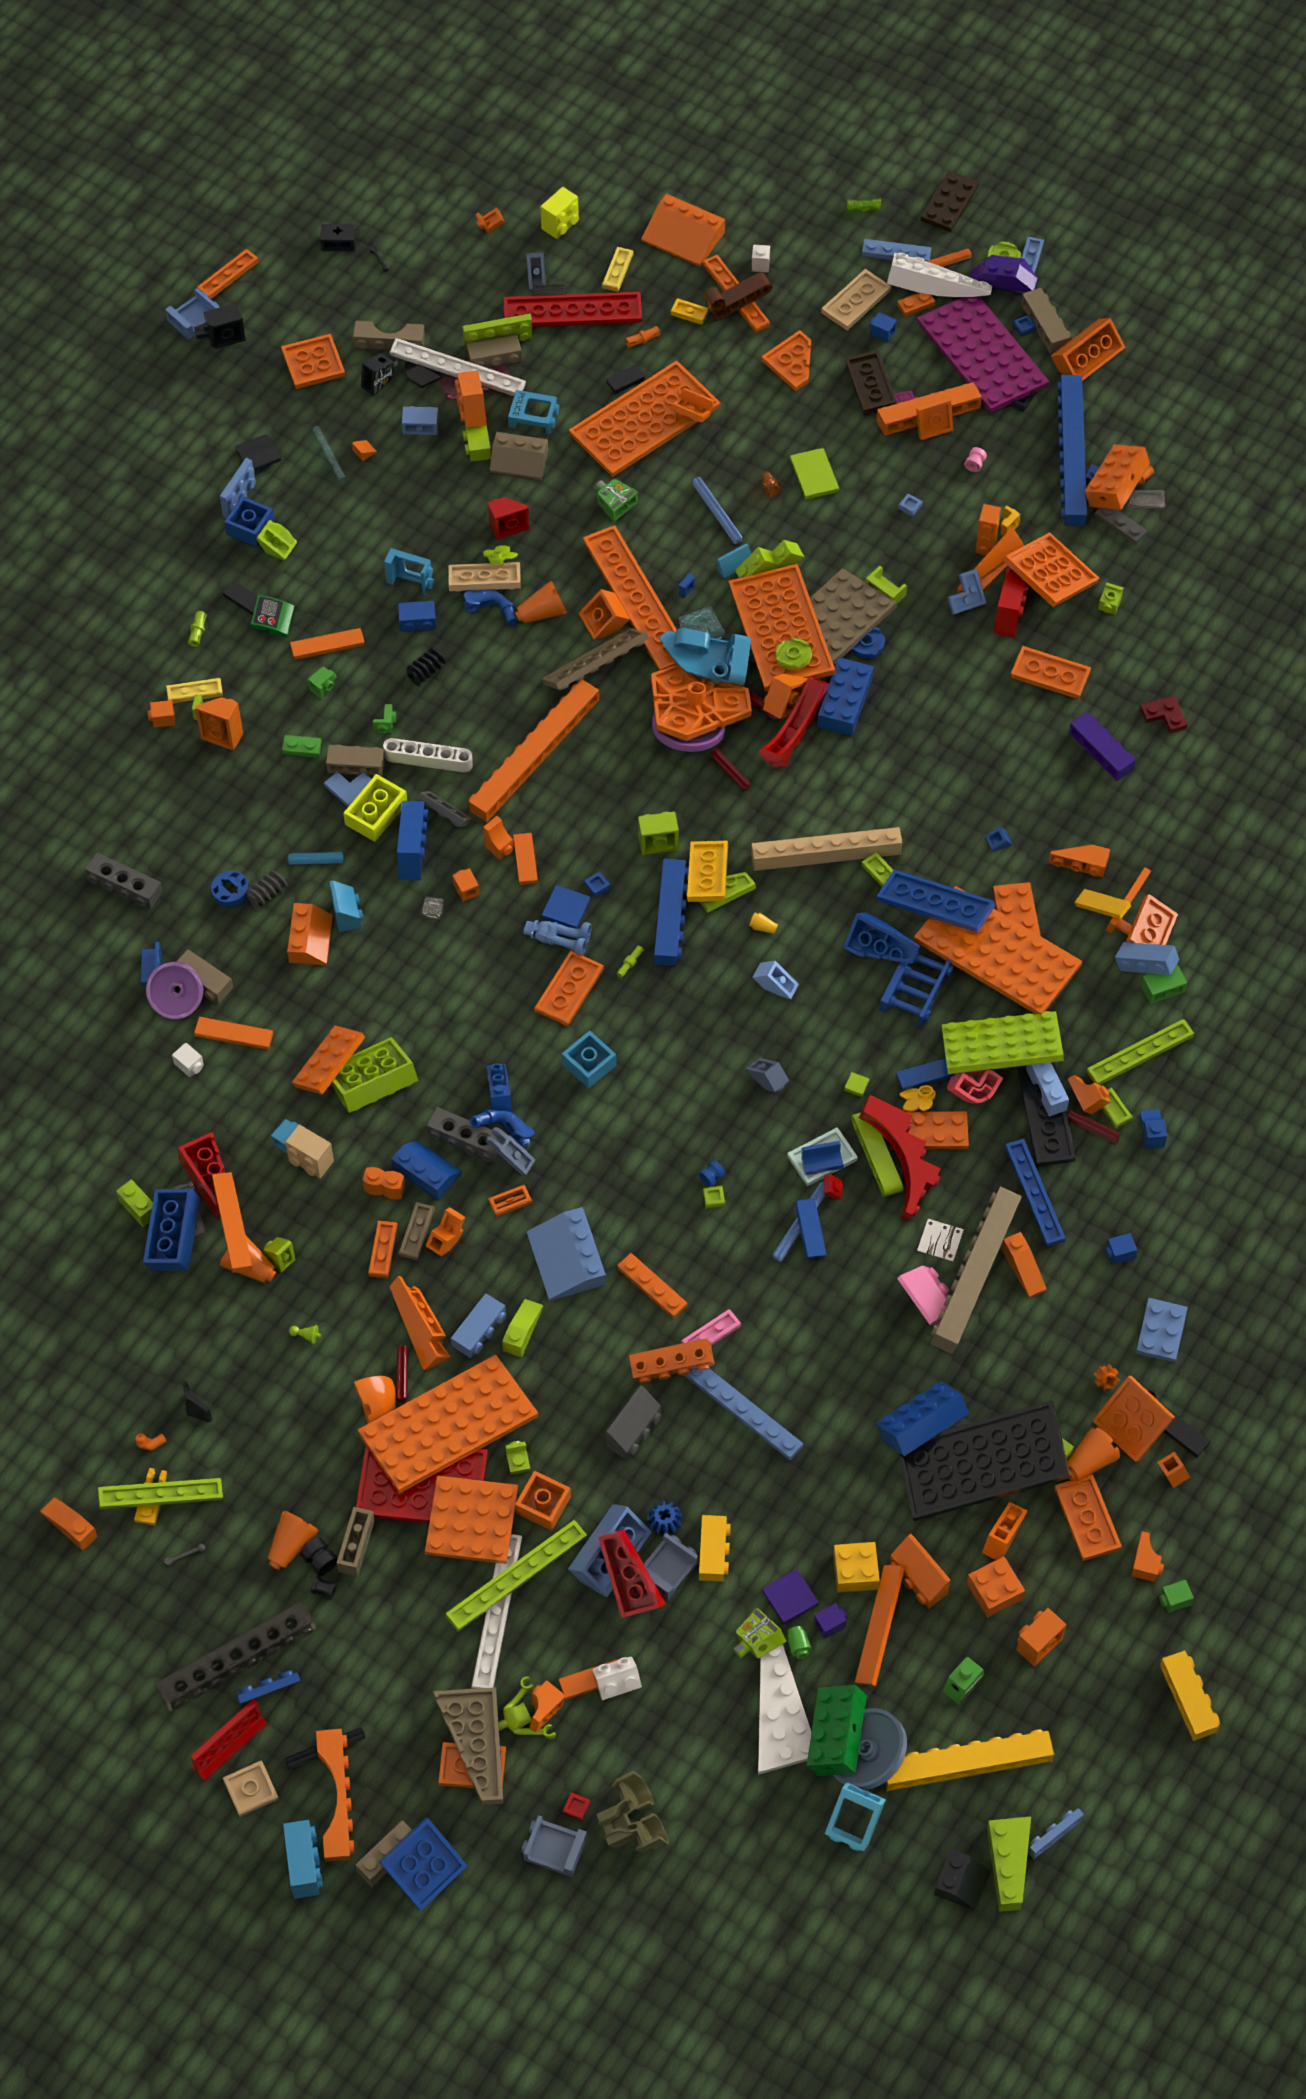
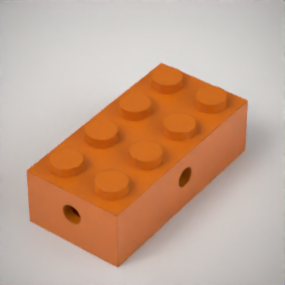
[1085,444,1150,510]

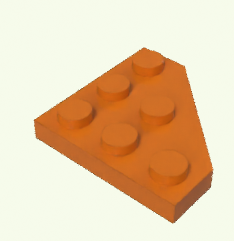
[761,330,811,392]

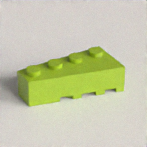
[987,1816,1031,1912]

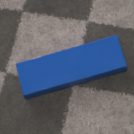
[896,1058,956,1091]
[795,1199,827,1259]

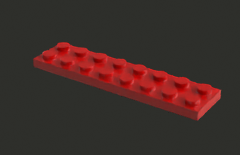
[504,292,642,327]

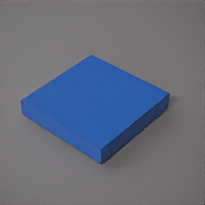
[542,885,591,929]

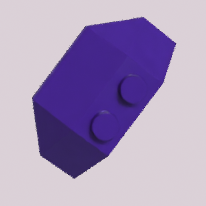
[969,255,1038,292]

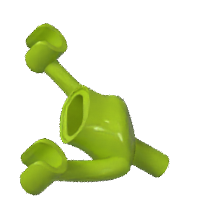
[498,1676,556,1740]

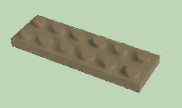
[542,628,648,690]

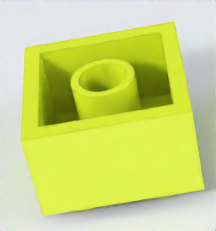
[540,187,579,239]

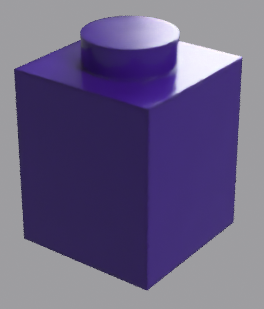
[814,1603,848,1639]

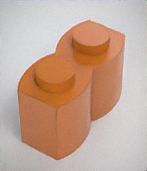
[363,1167,405,1199]

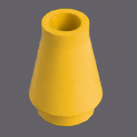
[749,912,778,935]

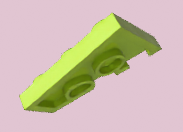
[700,872,756,913]

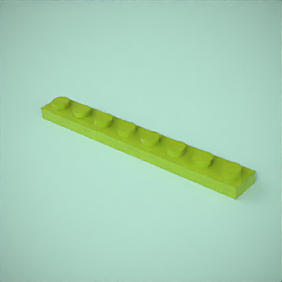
[445,1520,587,1632]

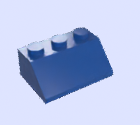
[391,1140,462,1201]

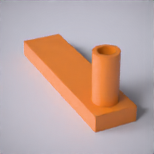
[1105,867,1151,936]

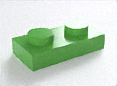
[282,735,322,758]

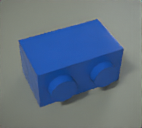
[398,601,436,632]

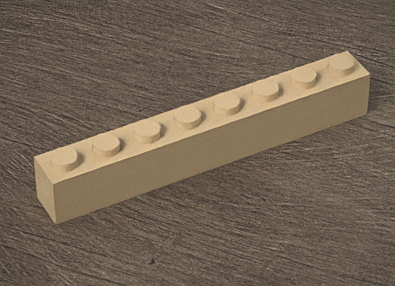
[751,827,902,871]

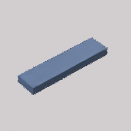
[1015,237,1044,293]

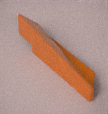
[957,527,1025,594]
[390,1276,451,1370]

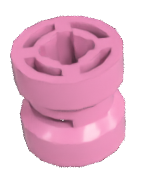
[964,447,987,472]

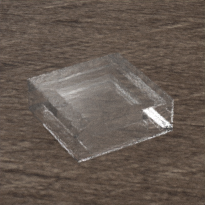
[422,896,444,918]

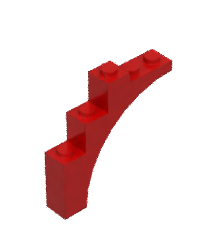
[758,677,829,769]
[859,1095,941,1221]

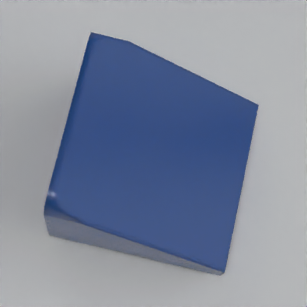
[985,826,1013,852]

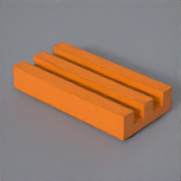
[488,1185,532,1217]

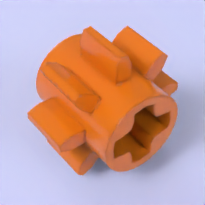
[1094,1364,1120,1391]

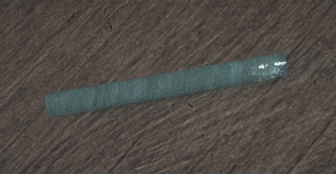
[313,426,346,482]

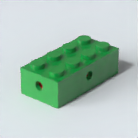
[806,1685,867,1776]

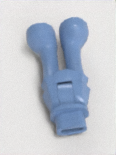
[523,920,592,956]

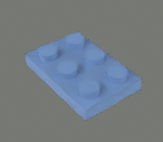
[220,458,256,519]
[1136,1298,1188,1363]

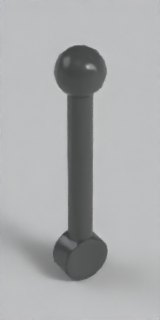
[164,1544,205,1566]

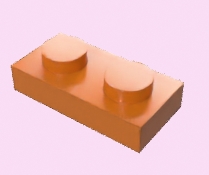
[897,293,935,317]

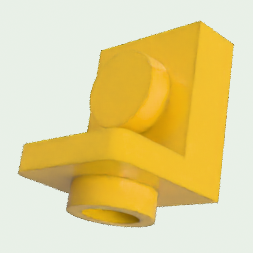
[1000,506,1020,536]

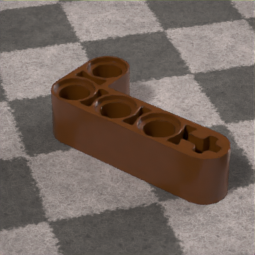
[704,272,773,320]

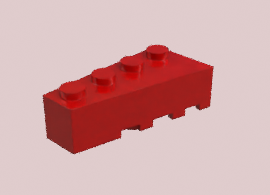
[598,1529,666,1618]

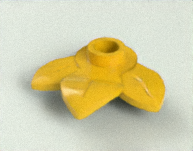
[899,1085,936,1112]

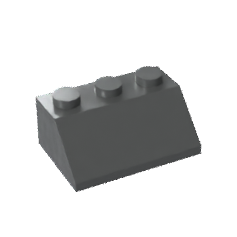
[606,1385,662,1460]

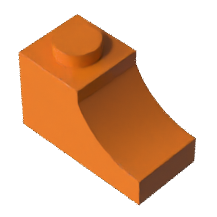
[483,816,514,860]
[1068,1075,1110,1115]
[1131,1531,1164,1582]
[530,1681,566,1733]

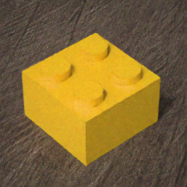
[833,1542,880,1593]

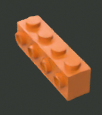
[629,1338,715,1384]

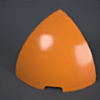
[354,1376,397,1424]

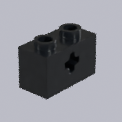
[320,224,356,251]

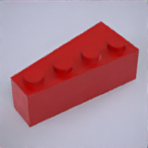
[993,566,1029,638]
[178,1132,225,1218]

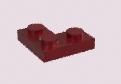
[1140,696,1188,733]

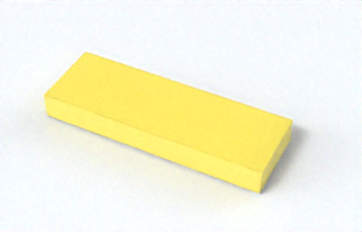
[602,247,634,292]
[166,678,223,703]

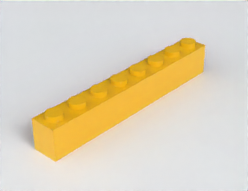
[885,1730,1054,1791]

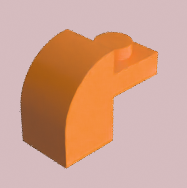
[426,1207,465,1256]

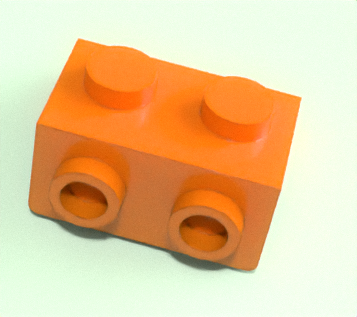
[671,388,714,423]

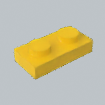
[671,298,709,325]

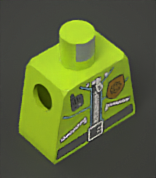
[733,1608,786,1658]

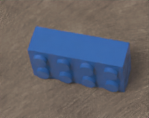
[817,657,874,736]
[143,1189,200,1271]
[876,1382,969,1456]

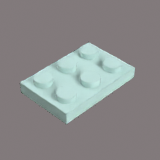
[787,1127,858,1187]

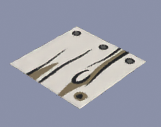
[917,1219,964,1261]

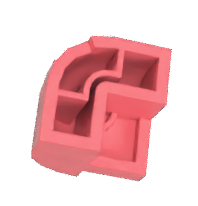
[947,1069,1003,1104]

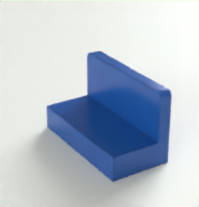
[141,942,162,986]
[801,1141,844,1175]

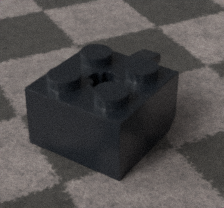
[194,303,246,349]

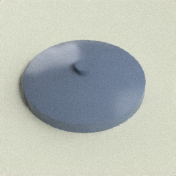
[833,1708,907,1790]

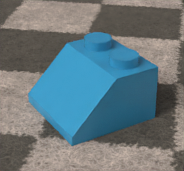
[329,881,364,932]

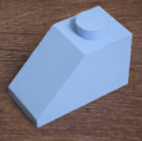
[752,961,799,999]

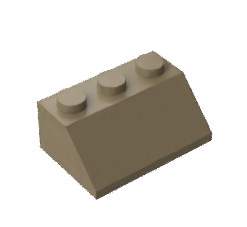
[490,432,548,480]

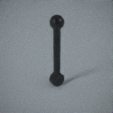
[370,246,389,272]

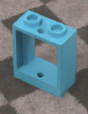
[825,1782,886,1851]

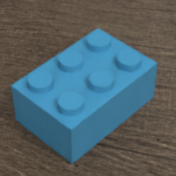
[283,1820,323,1899]

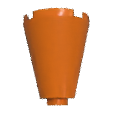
[515,581,567,624]
[220,1236,277,1283]
[1067,1427,1120,1481]
[267,1510,319,1570]

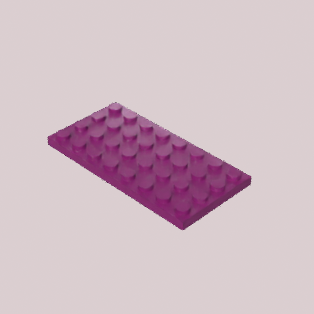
[917,296,1050,413]

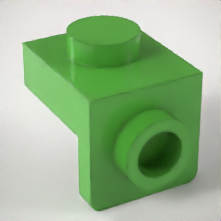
[373,704,396,734]

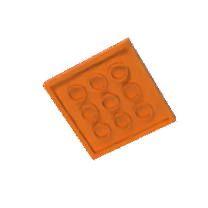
[1003,532,1100,607]
[425,1476,518,1564]

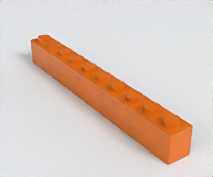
[468,679,599,822]

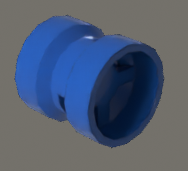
[698,1160,726,1187]

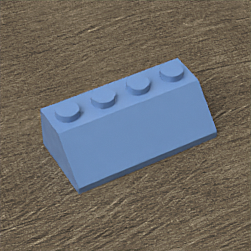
[568,1504,651,1597]

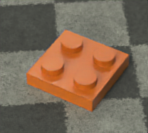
[916,398,953,440]

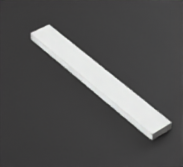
[390,338,526,396]
[472,1534,522,1689]

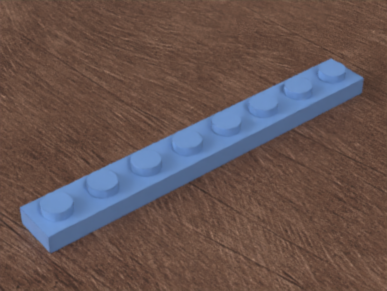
[684,1369,803,1460]

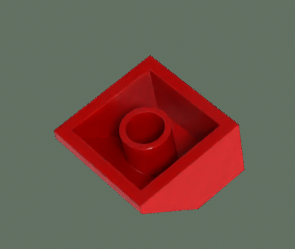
[488,497,530,540]

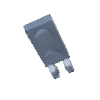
[486,1127,535,1176]

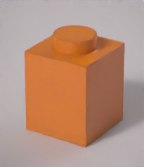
[148,700,175,728]
[453,868,480,902]
[1157,1452,1190,1488]

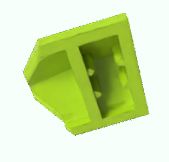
[256,520,297,560]

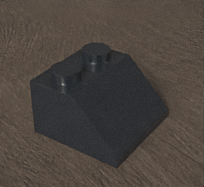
[934,1848,989,1911]

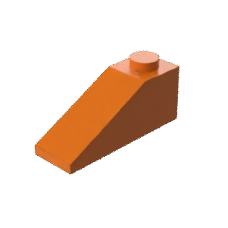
[1001,1232,1047,1298]
[40,1497,98,1551]
[982,1502,1028,1560]

